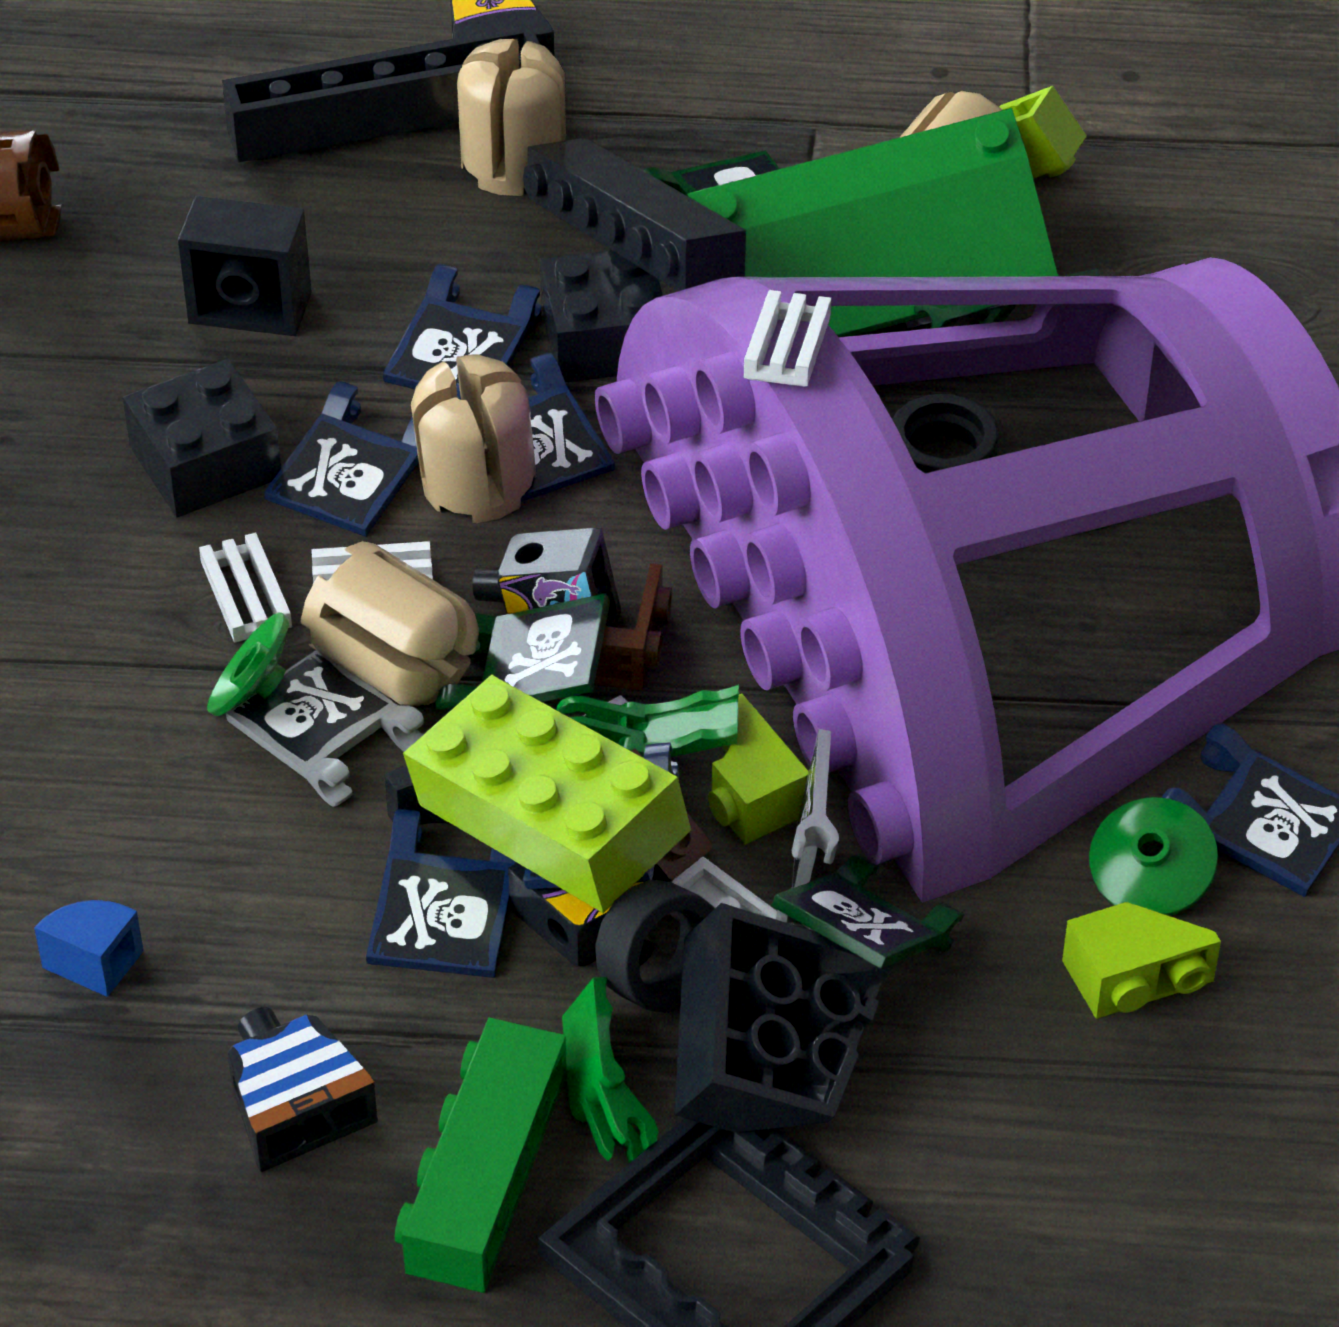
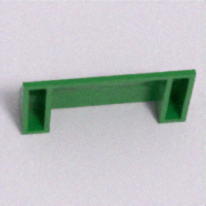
[688,108,1058,337]

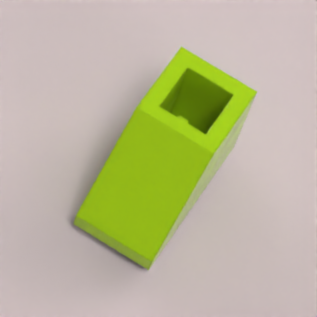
[1062,902,1221,1019]

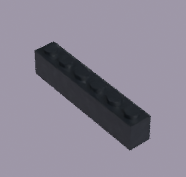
[222,25,540,163]
[523,138,746,291]

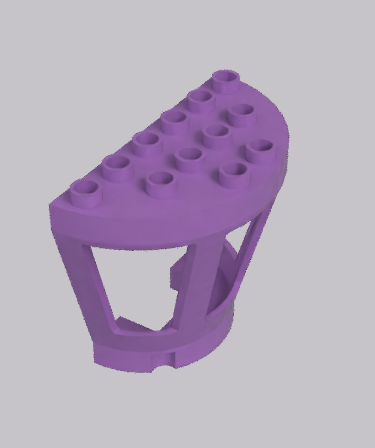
[595,257,1339,903]

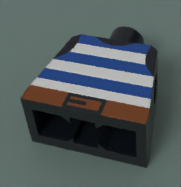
[227,1007,378,1172]

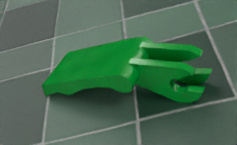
[556,684,739,758]
[562,977,659,1163]

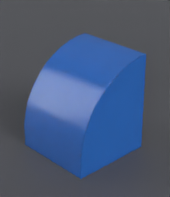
[34,900,144,997]

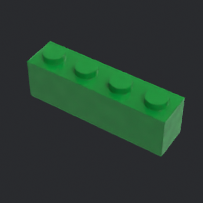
[395,1017,567,1293]

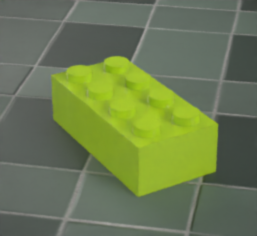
[403,675,691,913]

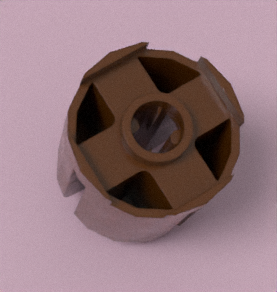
[0,130,62,241]

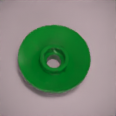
[207,612,289,717]
[1089,797,1218,916]

